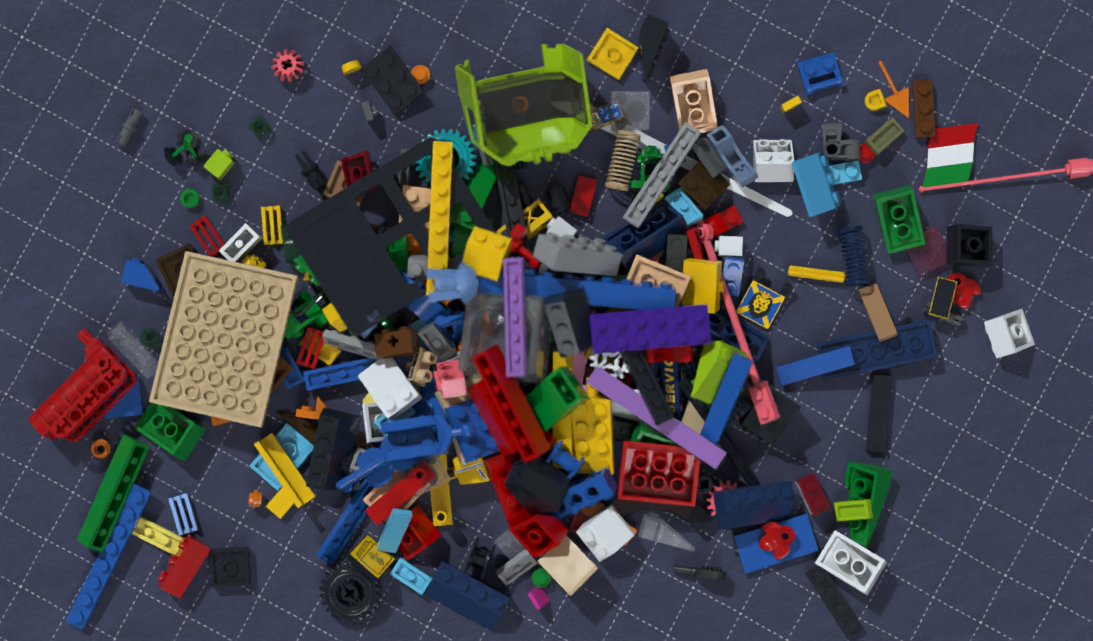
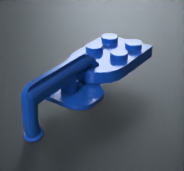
[336,414,439,492]

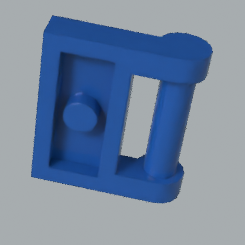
[797,52,844,96]
[435,311,474,342]

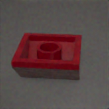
[341,150,378,194]

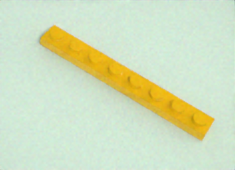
[426,141,453,296]

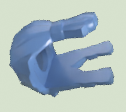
[426,261,477,305]

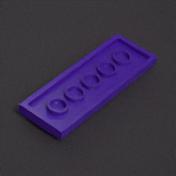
[590,304,711,354]

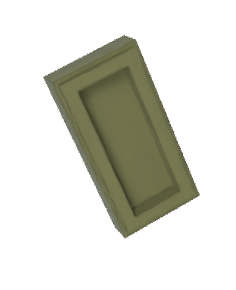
[864,117,905,156]

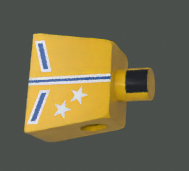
[446,456,491,485]

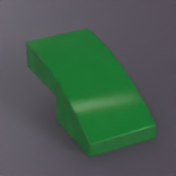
[388,235,410,271]

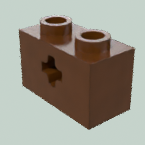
[375,326,420,359]

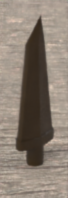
[275,411,317,444]

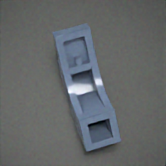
[707,125,758,188]

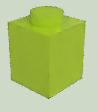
[203,149,235,180]

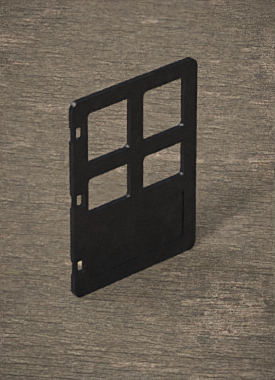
[286,138,497,335]

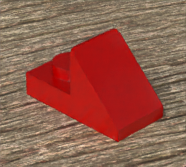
[704,205,743,238]

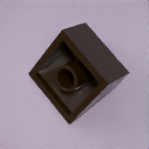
[677,160,730,211]

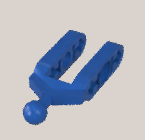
[381,415,475,463]

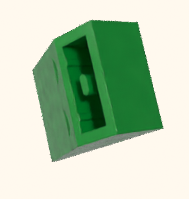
[526,367,590,432]

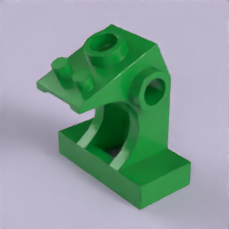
[630,145,670,191]
[284,290,329,339]

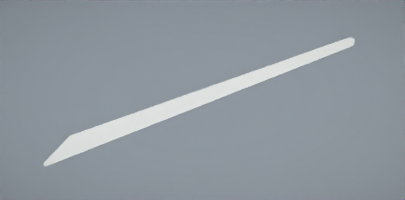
[550,101,792,217]

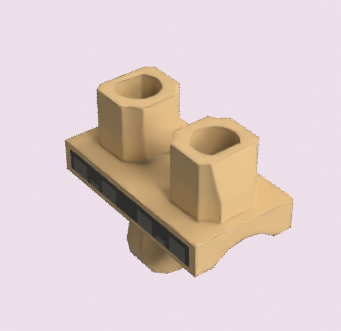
[405,347,437,387]

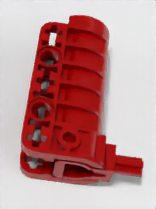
[28,328,138,442]

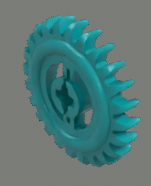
[415,128,477,184]

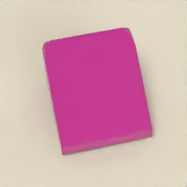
[528,587,550,610]

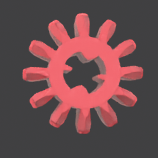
[271,49,304,82]

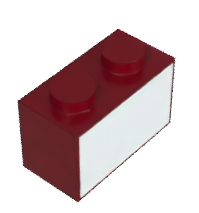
[794,472,831,516]

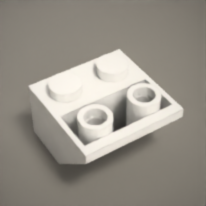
[753,139,794,182]

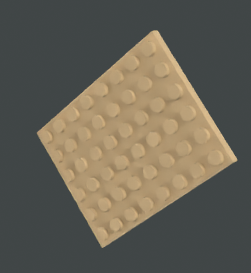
[149,251,298,428]

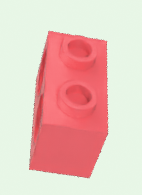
[433,360,466,398]

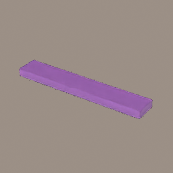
[503,258,527,377]

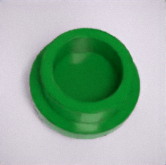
[532,568,551,588]

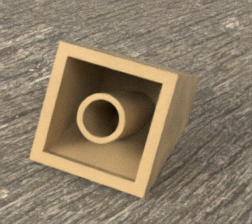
[537,535,598,596]

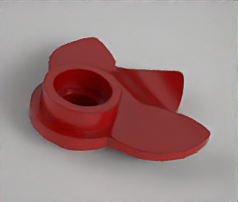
[947,272,981,309]
[759,522,795,559]

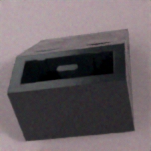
[638,14,670,82]

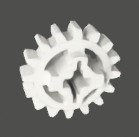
[590,350,629,379]

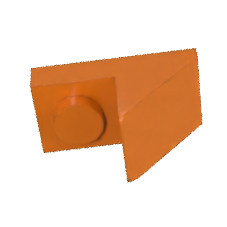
[295,396,329,419]

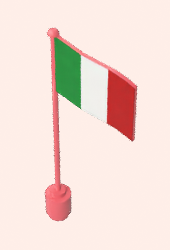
[919,123,1093,193]

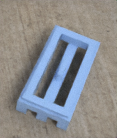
[169,493,199,536]

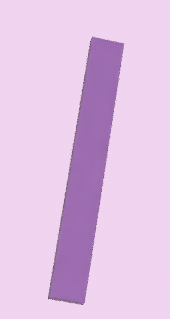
[586,366,726,469]

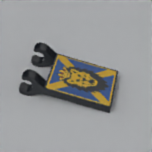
[735,268,792,330]

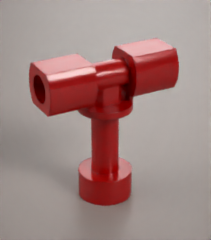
[508,223,543,270]

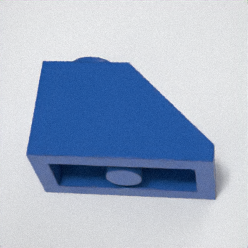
[121,258,162,292]

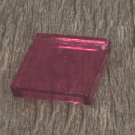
[905,225,947,276]

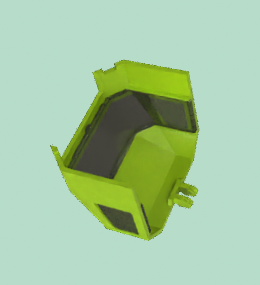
[455,44,592,166]

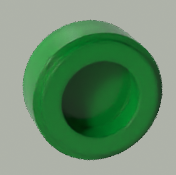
[180,189,200,208]

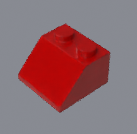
[398,505,442,561]
[509,514,568,558]

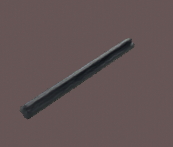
[678,378,760,486]

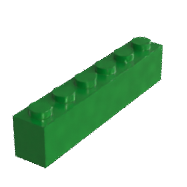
[77,434,150,552]

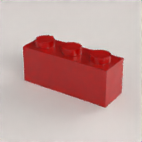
[157,534,211,599]

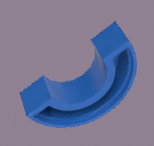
[400,270,455,328]

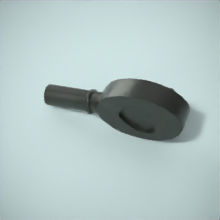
[673,565,727,580]

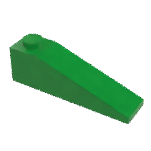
[449,161,497,233]
[845,462,892,547]

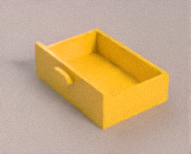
[681,258,724,314]

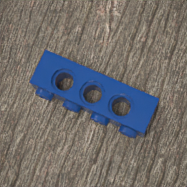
[542,467,618,520]

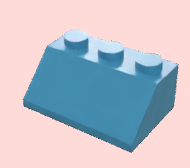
[791,151,841,217]

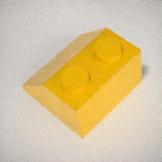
[463,227,511,282]

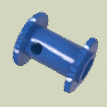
[546,440,585,479]

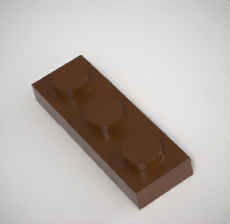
[912,79,935,138]

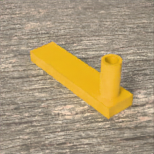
[428,453,453,526]

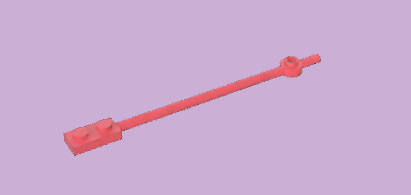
[695,205,780,425]

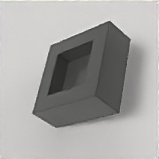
[361,101,377,123]

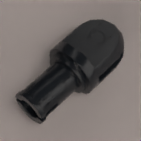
[295,151,326,191]

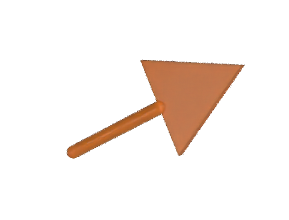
[879,61,909,119]

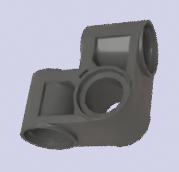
[822,123,860,161]

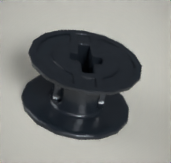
[464,537,496,580]

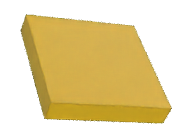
[587,28,639,81]

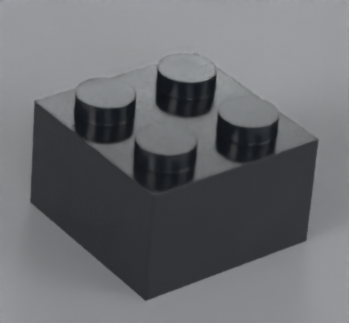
[946,224,993,268]

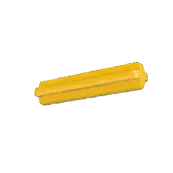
[788,266,845,283]

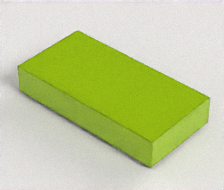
[834,499,873,522]

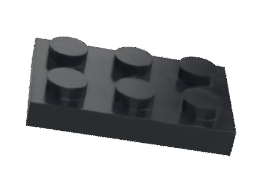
[361,46,425,115]

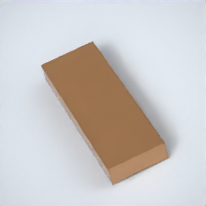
[858,283,897,342]

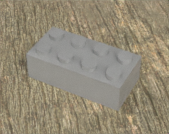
[533,232,622,276]

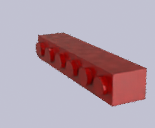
[471,344,551,462]

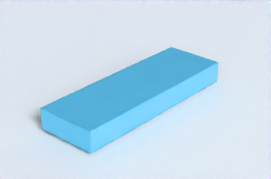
[377,508,412,553]

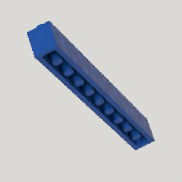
[479,269,676,310]

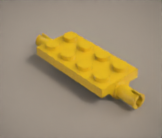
[572,377,615,492]

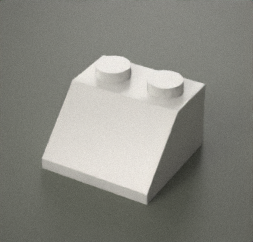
[984,309,1035,358]
[576,504,635,562]

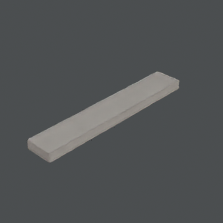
[622,122,701,229]

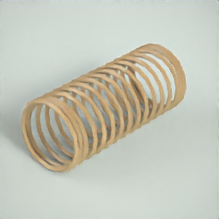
[605,130,641,192]

